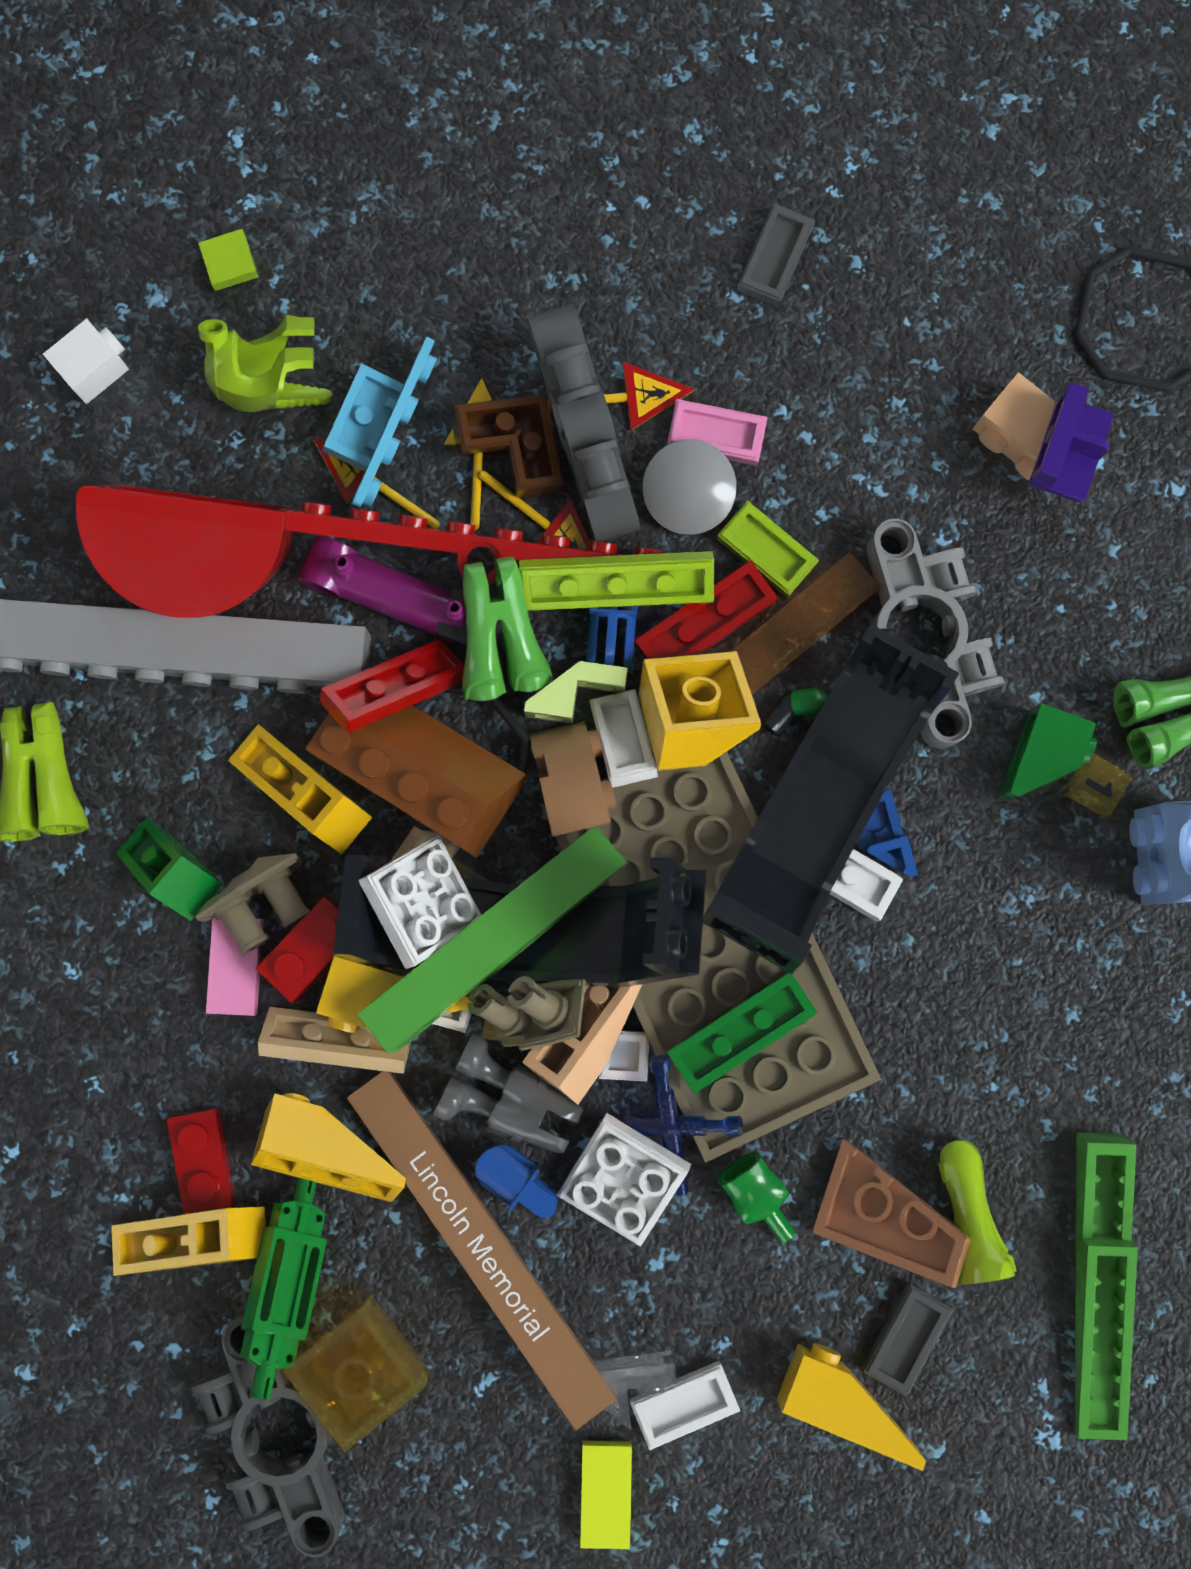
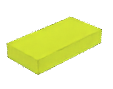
[580,1440,632,1549]

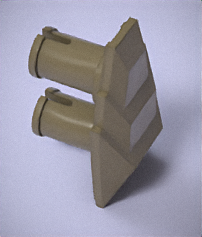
[195,853,310,955]
[468,976,586,1051]

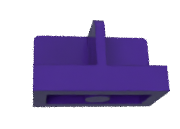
[1028,382,1113,503]

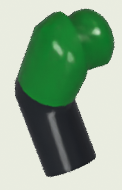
[761,688,828,737]

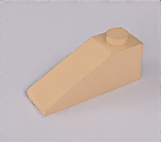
[523,985,642,1105]

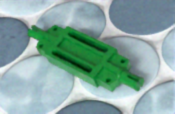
[240,1178,327,1401]

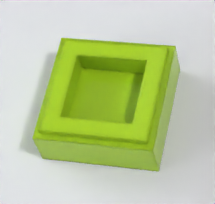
[198,229,259,291]

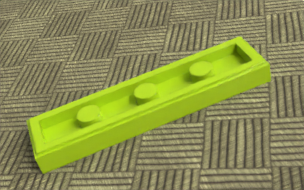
[519,551,714,611]

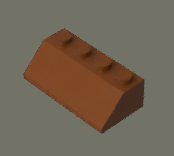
[305,705,529,858]

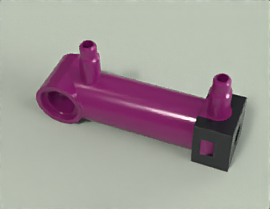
[298,535,467,651]

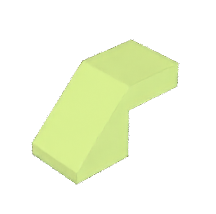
[524,661,628,724]

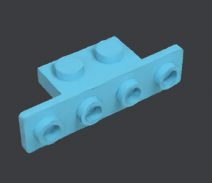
[322,336,437,513]

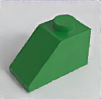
[999,703,1097,801]
[116,817,222,921]

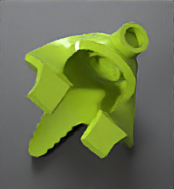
[198,315,333,412]

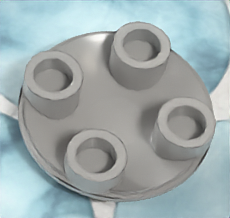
[643,440,736,535]

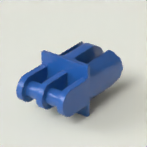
[586,606,638,670]
[475,1142,558,1218]

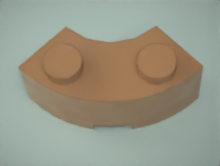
[529,721,617,836]

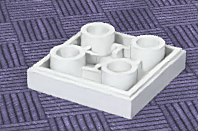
[358,835,481,969]
[557,1113,691,1247]

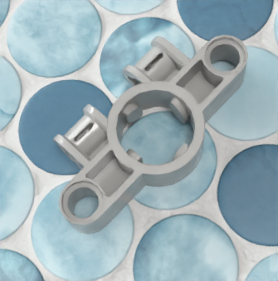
[866,518,1005,749]

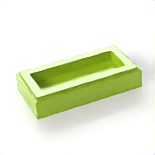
[716,500,819,599]

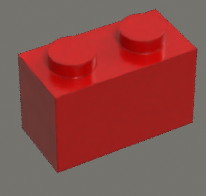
[256,897,339,1003]

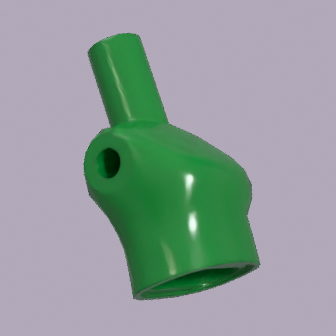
[718,1151,795,1243]

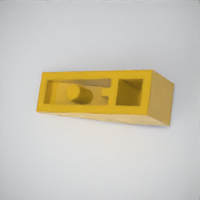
[228,724,372,854]
[316,956,478,1033]
[251,1093,406,1202]
[112,1207,266,1276]
[777,1343,926,1471]

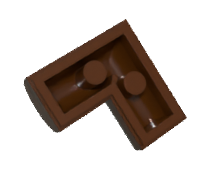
[452,394,564,498]

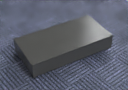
[736,203,816,308]
[861,1282,954,1397]

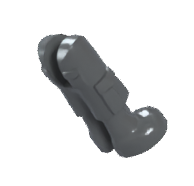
[433,1033,584,1154]

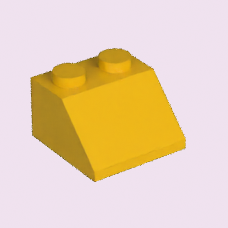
[638,651,761,770]

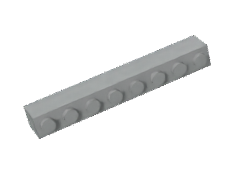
[0,599,371,694]

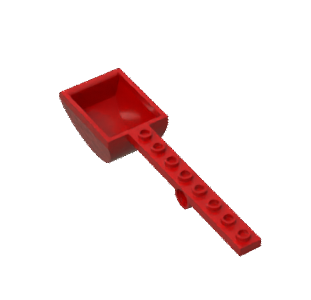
[76,484,664,618]

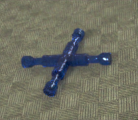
[597,1055,743,1197]

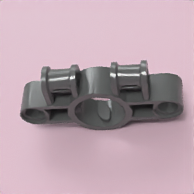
[526,304,640,542]
[190,1309,344,1558]

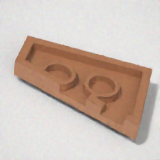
[812,1139,971,1288]

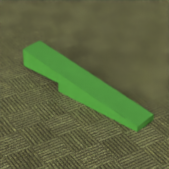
[357,826,628,1054]
[1075,1132,1138,1440]

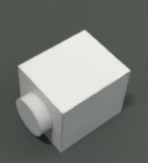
[43,318,129,404]

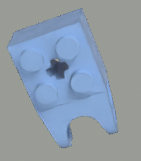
[1129,801,1191,905]

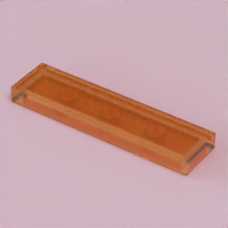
[730,552,881,696]

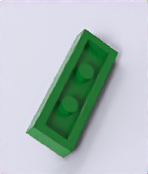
[666,972,818,1094]

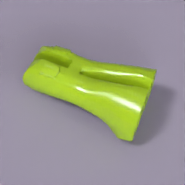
[0,702,90,842]
[938,1139,1017,1285]

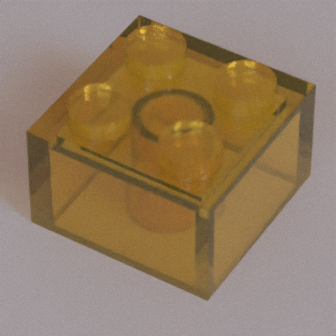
[283,1294,431,1452]

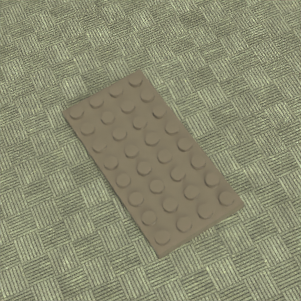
[542,752,882,1163]

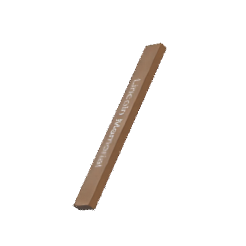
[347,1071,618,1431]

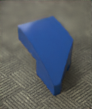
[855,789,918,877]

